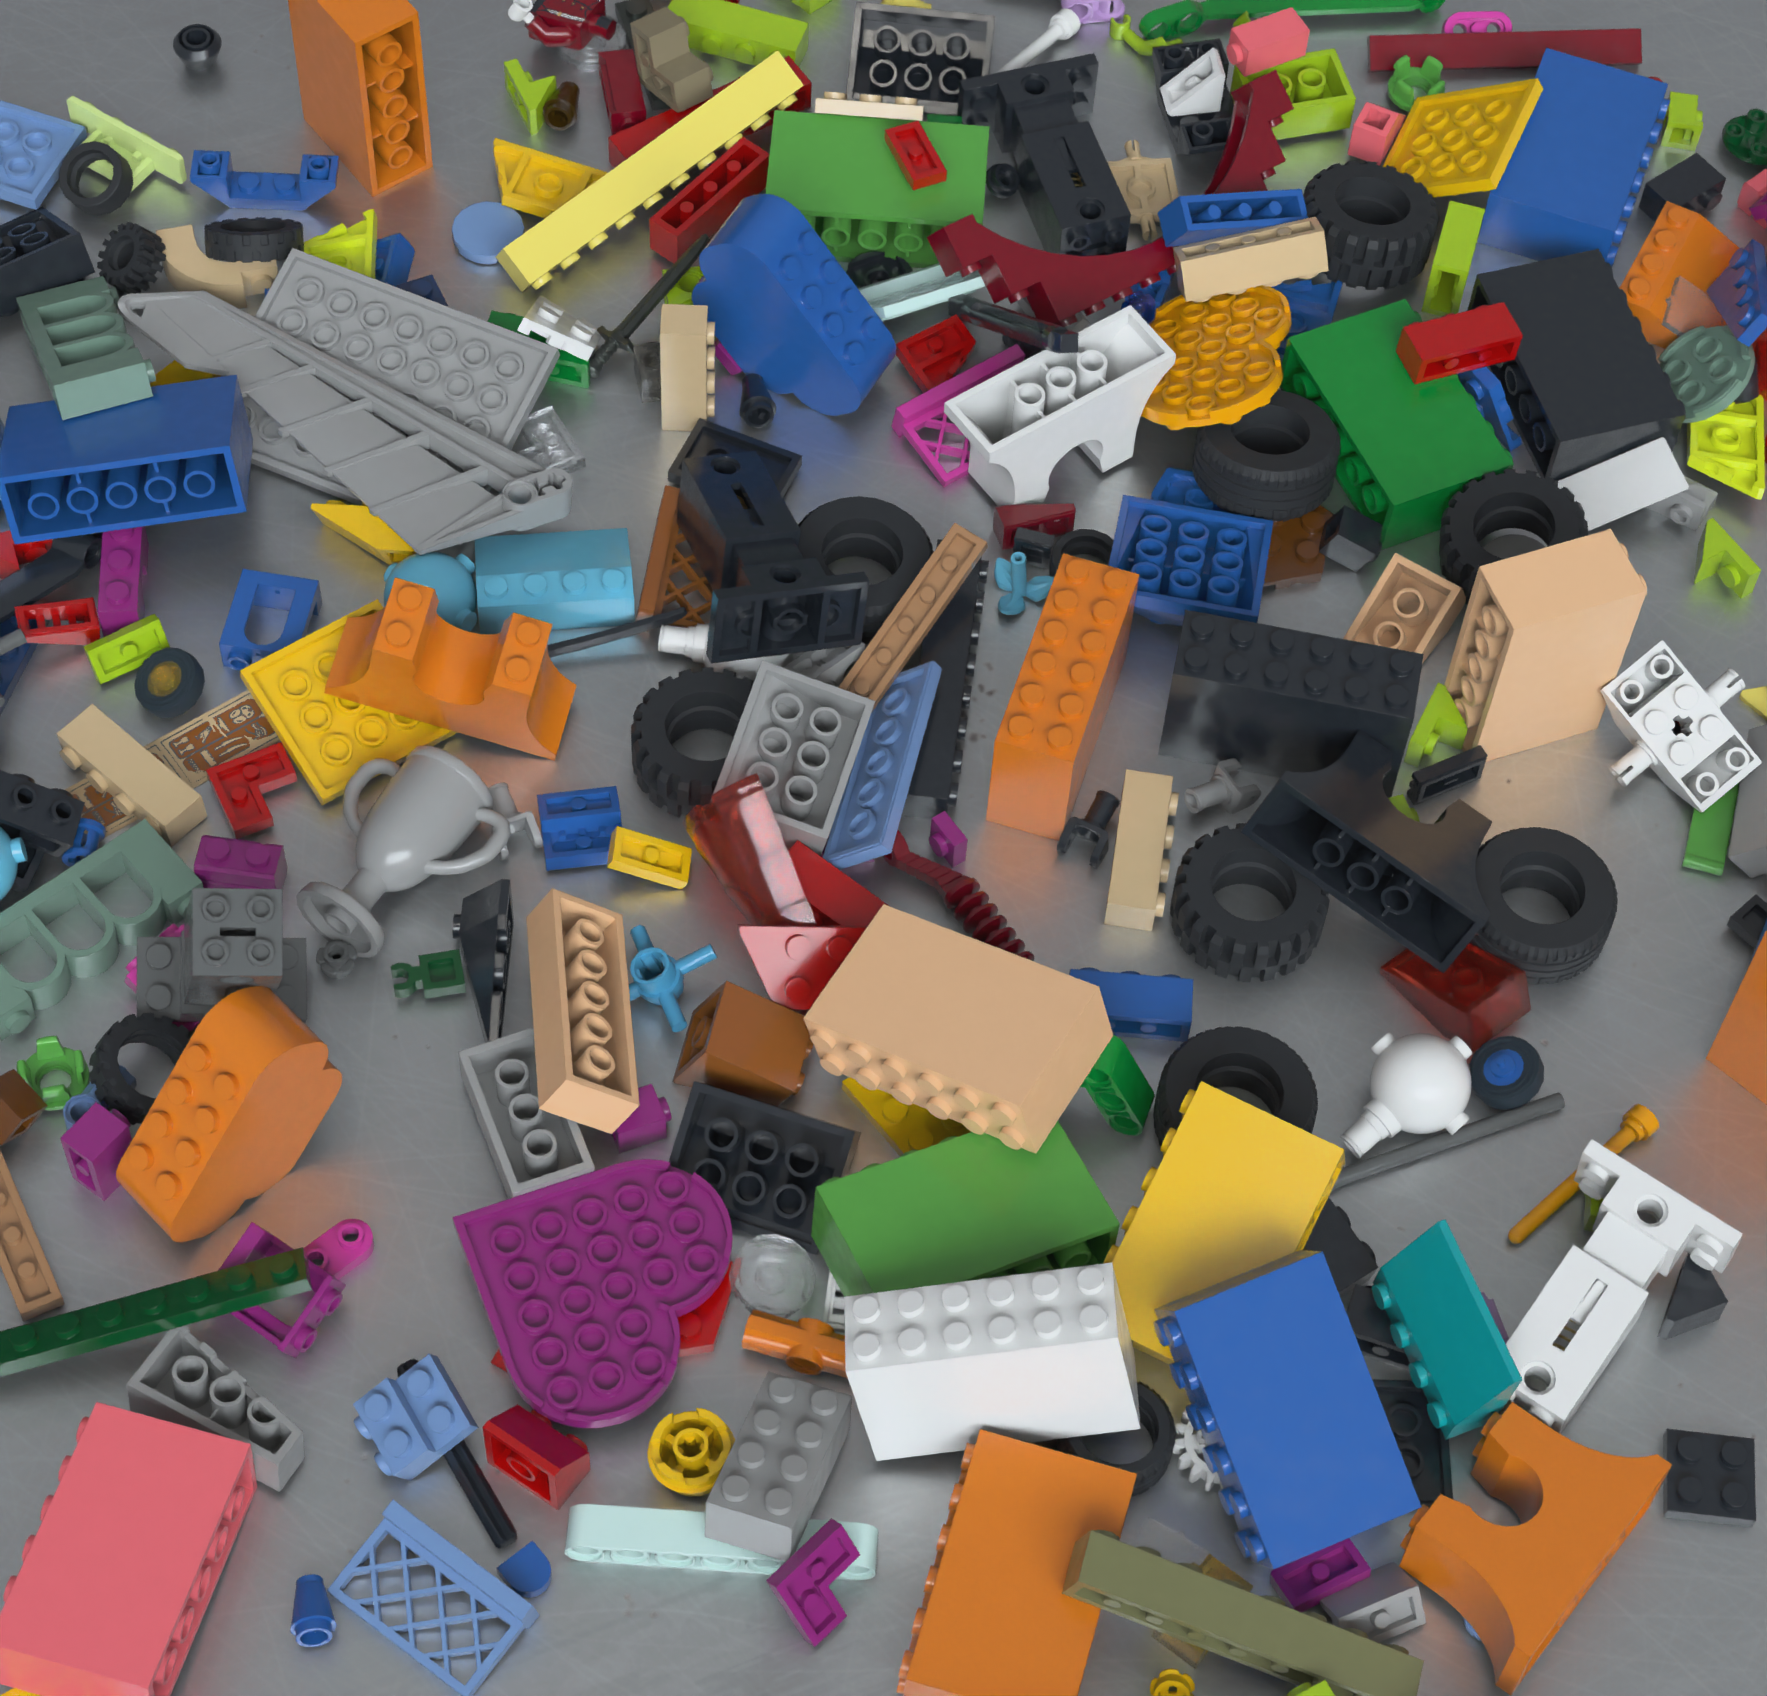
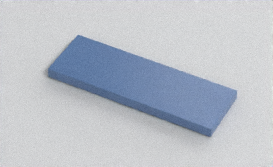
[823,661,942,870]

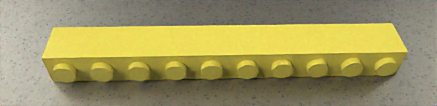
[496,51,804,292]

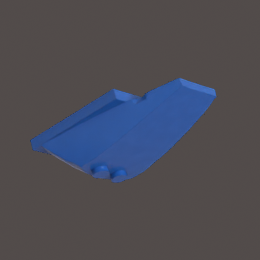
[1108,467,1274,627]

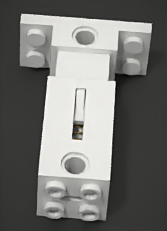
[1500,1139,1743,1434]

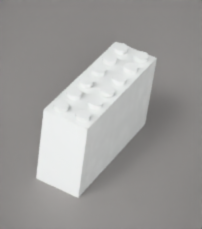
[844,1262,1141,1461]

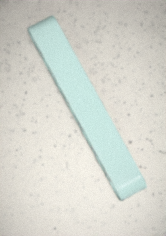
[564,1504,879,1580]

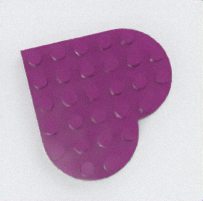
[452,1159,733,1428]

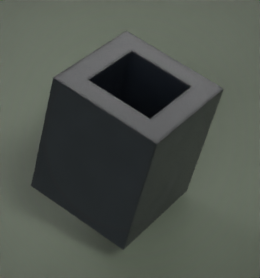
[1319,505,1383,572]

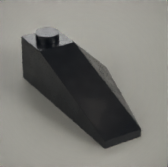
[452,879,514,1043]

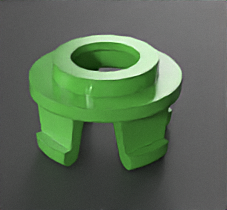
[1387,55,1445,112]
[16,1036,90,1111]

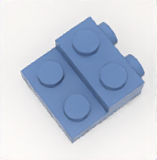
[353,1354,479,1481]

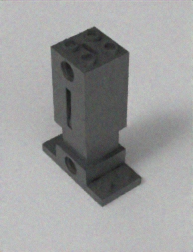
[136,888,307,1023]

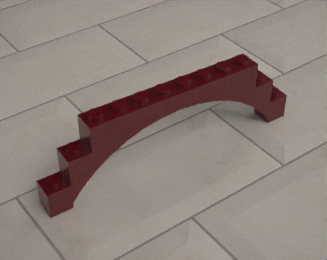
[927,70,1294,327]

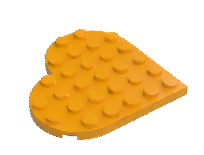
[1141,285,1292,430]

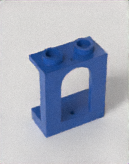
[219,569,322,671]

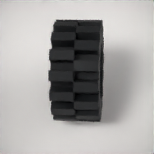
[97,222,166,294]

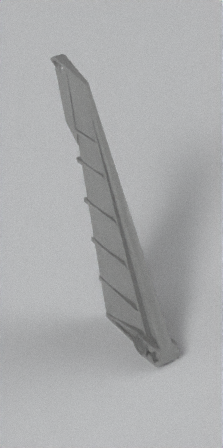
[118,291,572,555]

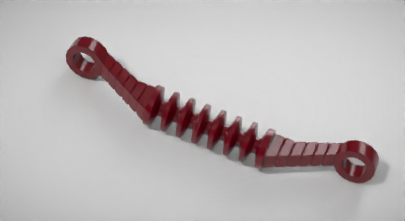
[883,830,1035,961]

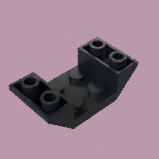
[1152,38,1234,155]

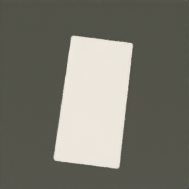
[1558,437,1689,531]

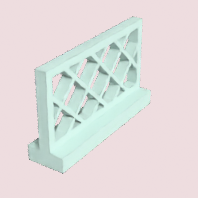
[858,263,985,322]

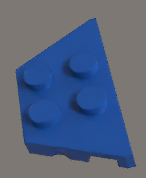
[1272,280,1343,366]
[1458,367,1522,452]

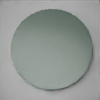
[1658,325,1755,423]

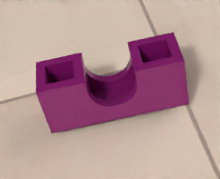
[97,526,149,637]

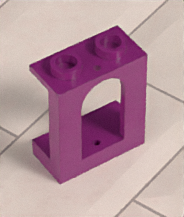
[219,1222,346,1358]

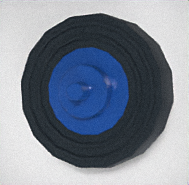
[1469,1036,1544,1109]

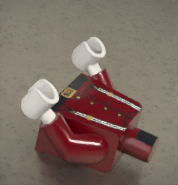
[508,0,617,50]

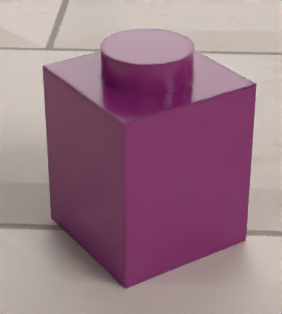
[611,1084,672,1154]

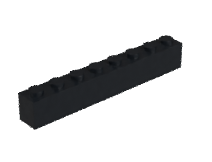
[902,539,989,819]

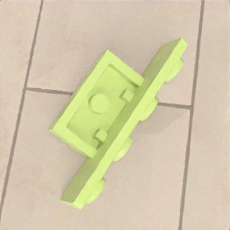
[66,95,187,192]

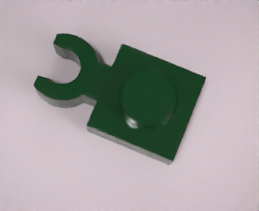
[390,949,466,999]

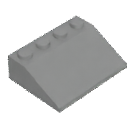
[711,660,875,856]

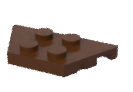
[1263,505,1334,590]

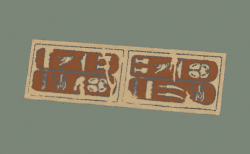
[65,690,281,837]

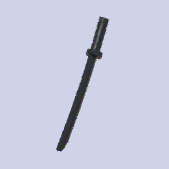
[548,607,688,658]

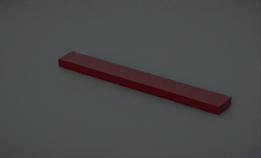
[1367,28,1642,72]

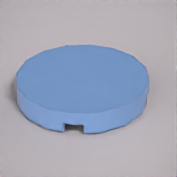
[452,201,525,264]

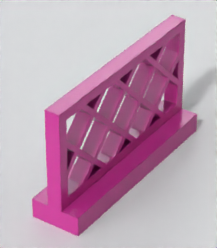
[891,344,1025,488]

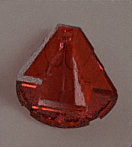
[683,773,817,925]

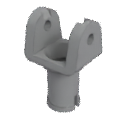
[1184,758,1261,814]
[488,782,543,861]

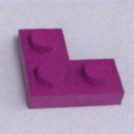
[766,1518,860,1647]

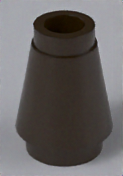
[543,81,580,131]

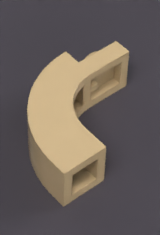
[156,224,278,309]

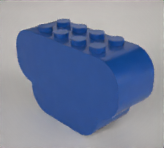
[692,194,896,416]

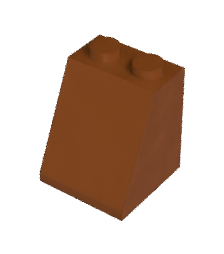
[672,981,814,1106]

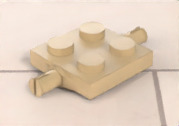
[1107,140,1179,241]

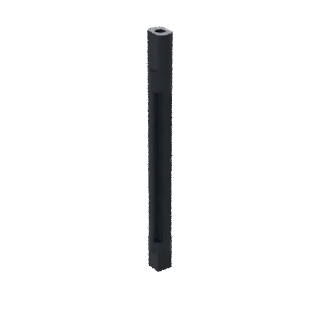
[948,294,1079,354]

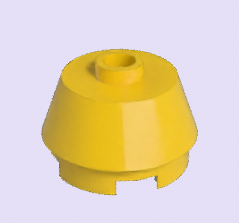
[647,1408,735,1497]

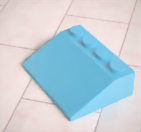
[475,528,635,634]

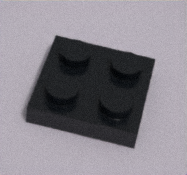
[1663,1429,1756,1527]

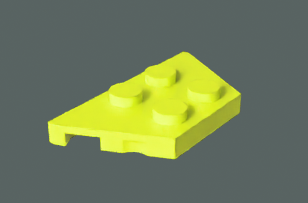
[303,209,378,279]
[1687,394,1765,500]

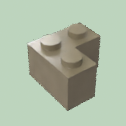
[630,7,713,113]

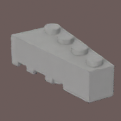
[127,1325,305,1492]

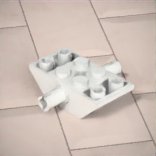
[1600,640,1763,813]

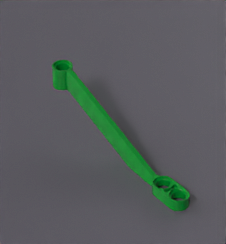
[1139,0,1445,42]

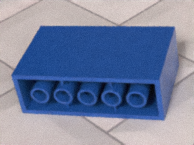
[1477,48,1671,267]
[0,375,253,544]
[1153,1250,1421,1570]

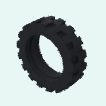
[204,217,304,263]
[89,1012,191,1126]

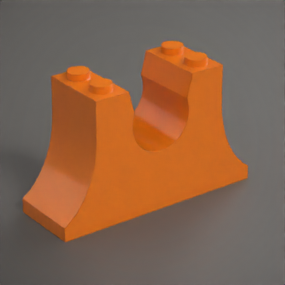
[324,577,577,761]
[1399,1402,1672,1696]

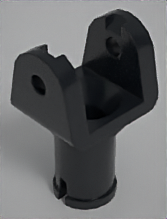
[1057,790,1120,868]

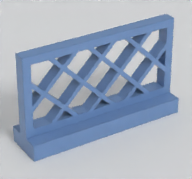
[326,1500,540,1696]

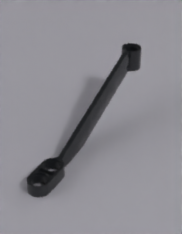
[0,534,102,624]

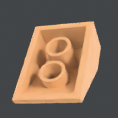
[1343,553,1466,664]

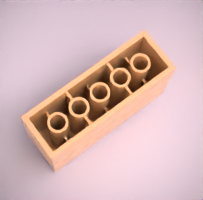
[1444,529,1647,762]
[803,904,1113,1154]

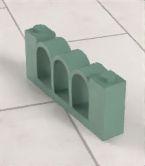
[16,276,156,420]
[0,819,204,1041]

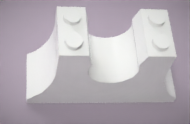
[944,305,1176,506]

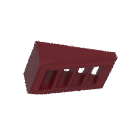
[993,503,1076,550]

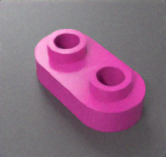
[1441,11,1512,34]
[304,1219,374,1280]

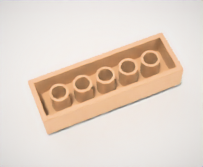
[526,888,639,1134]

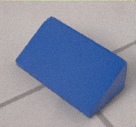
[375,233,415,287]

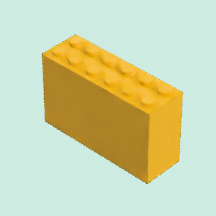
[1103,1081,1345,1365]

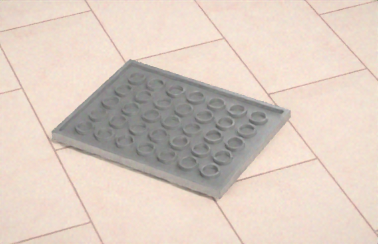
[222,248,560,545]

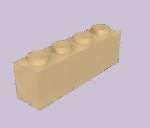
[1173,217,1329,302]
[660,304,715,431]
[56,704,207,847]
[1104,769,1179,931]

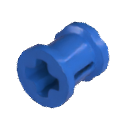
[62,818,106,867]

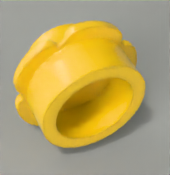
[1150,1668,1195,1696]

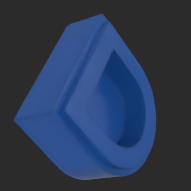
[496,1540,552,1598]

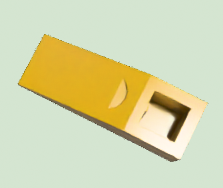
[311,500,416,565]

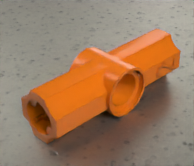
[742,1309,848,1378]

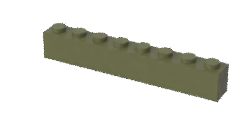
[1062,1530,1424,1696]

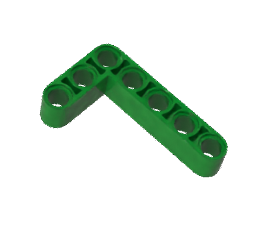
[1080,1035,1155,1136]

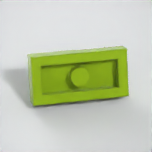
[83,614,170,685]

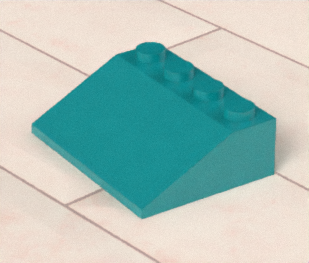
[1372,1219,1523,1439]

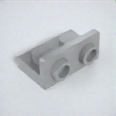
[1645,476,1718,531]

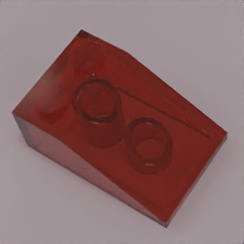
[1380,943,1531,1052]

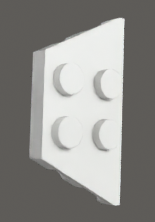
[518,295,601,361]

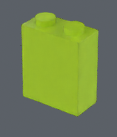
[1421,201,1485,317]

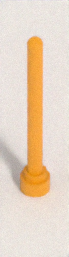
[1508,1104,1659,1244]

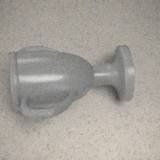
[296,746,511,958]

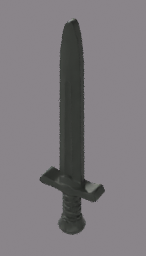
[589,234,710,378]

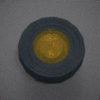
[134,648,205,718]

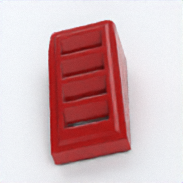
[14,597,100,645]

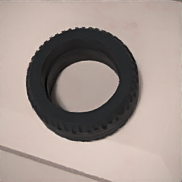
[1057,1381,1176,1497]

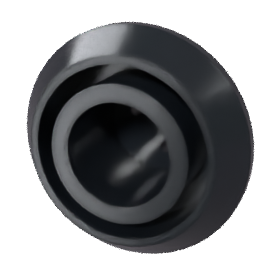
[173,24,222,70]

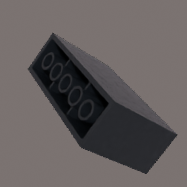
[1467,249,1686,481]
[1158,610,1424,798]

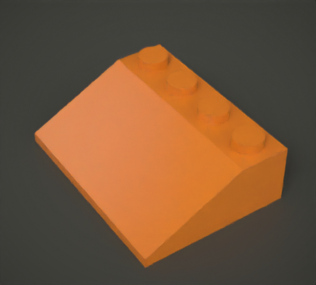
[1619,201,1739,349]

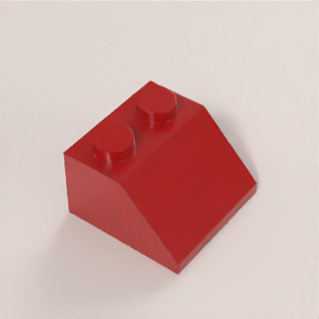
[483,1404,591,1511]

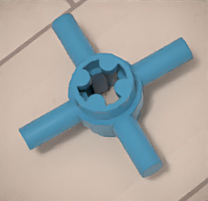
[629,925,718,1032]

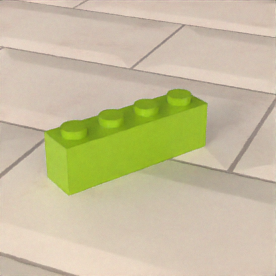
[668,0,809,67]

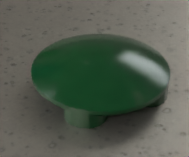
[1722,109,1767,165]

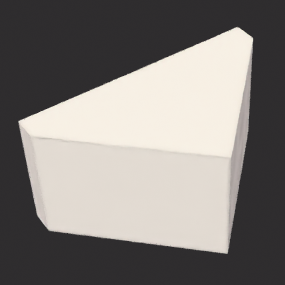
[1160,48,1226,117]

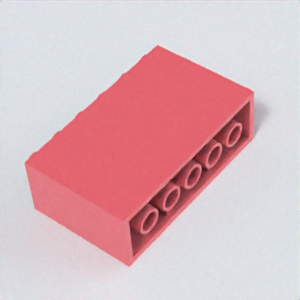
[0,1402,257,1696]

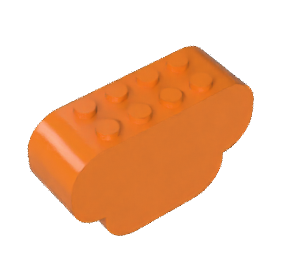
[116,986,342,1242]

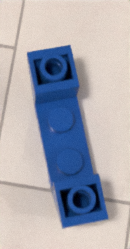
[190,150,339,211]

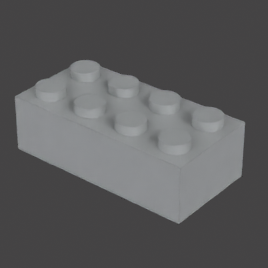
[458,1028,595,1199]
[705,1371,852,1561]

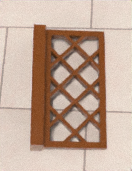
[635,485,712,632]

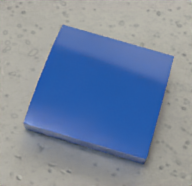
[537,786,622,871]

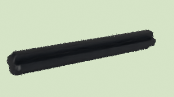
[397,1359,517,1549]

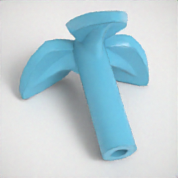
[994,552,1054,615]

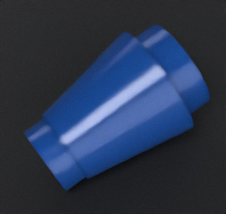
[290,1574,337,1647]

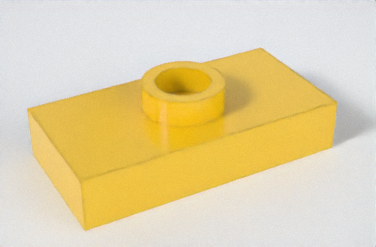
[607,826,692,890]

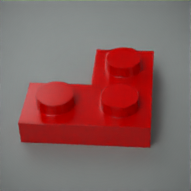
[206,742,297,839]

